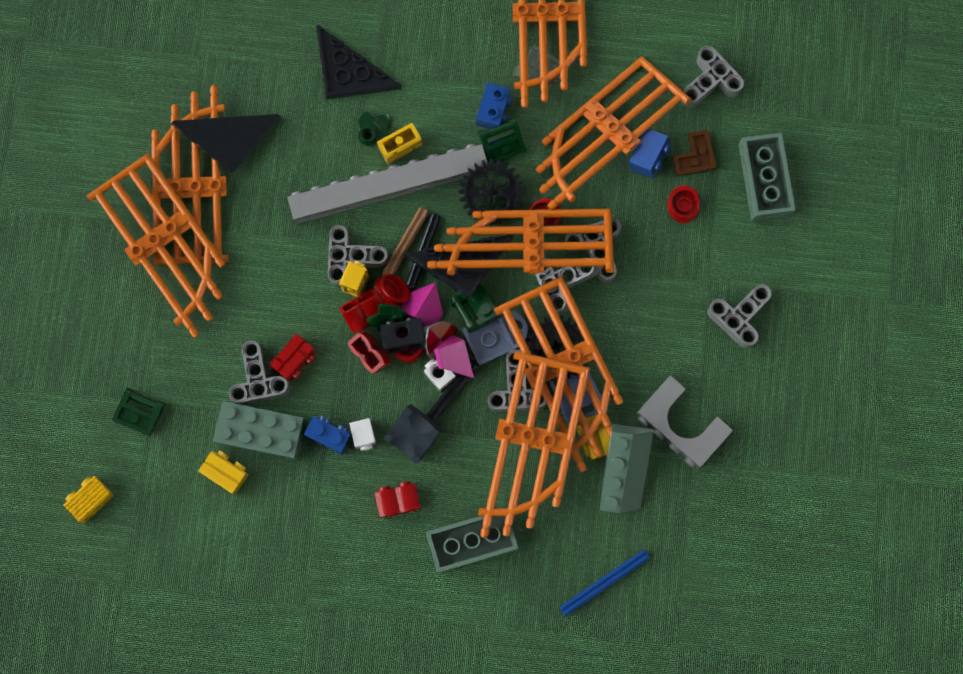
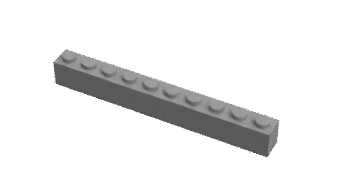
[287,143,488,224]

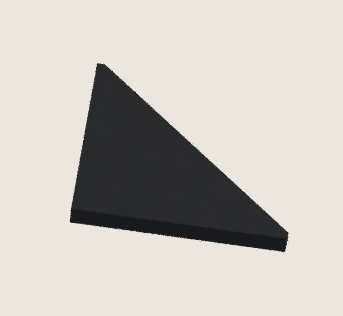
[316,25,401,100]
[171,114,280,174]
[405,234,514,299]

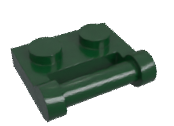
[477,117,527,164]
[449,284,501,333]
[112,387,166,437]

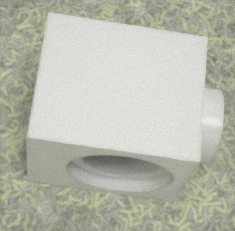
[424,358,456,392]
[349,418,376,451]

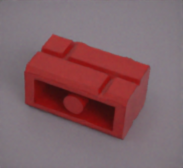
[269,334,316,382]

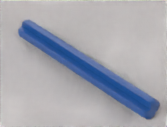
[560,550,650,616]

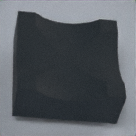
[384,404,443,464]

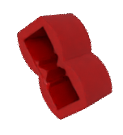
[339,288,383,333]
[348,332,391,373]
[375,481,421,519]

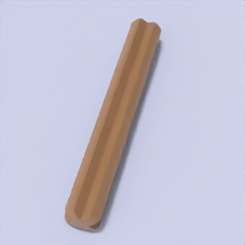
[382,207,429,276]

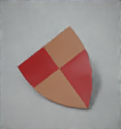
[423,321,458,360]

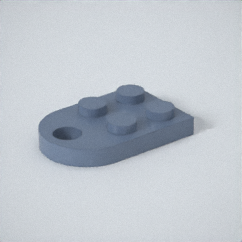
[462,310,528,367]

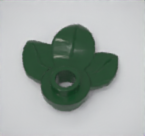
[358,111,394,146]
[366,304,407,331]

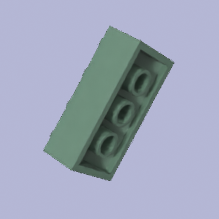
[599,424,653,513]

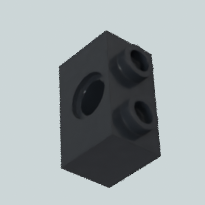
[380,317,426,355]

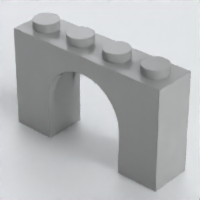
[636,375,733,469]

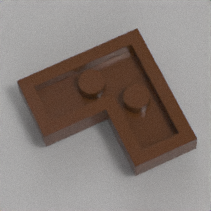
[672,129,716,177]

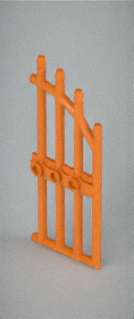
[513,0,587,108]
[535,56,691,210]
[151,85,229,265]
[86,153,225,338]
[427,209,614,275]
[494,276,623,473]
[478,351,590,538]

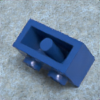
[476,82,513,129]
[629,129,671,179]
[304,415,352,455]

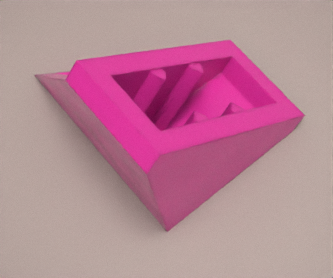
[401,282,443,327]
[434,336,474,378]

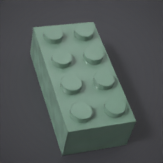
[738,133,795,222]
[213,401,306,460]
[426,516,518,573]

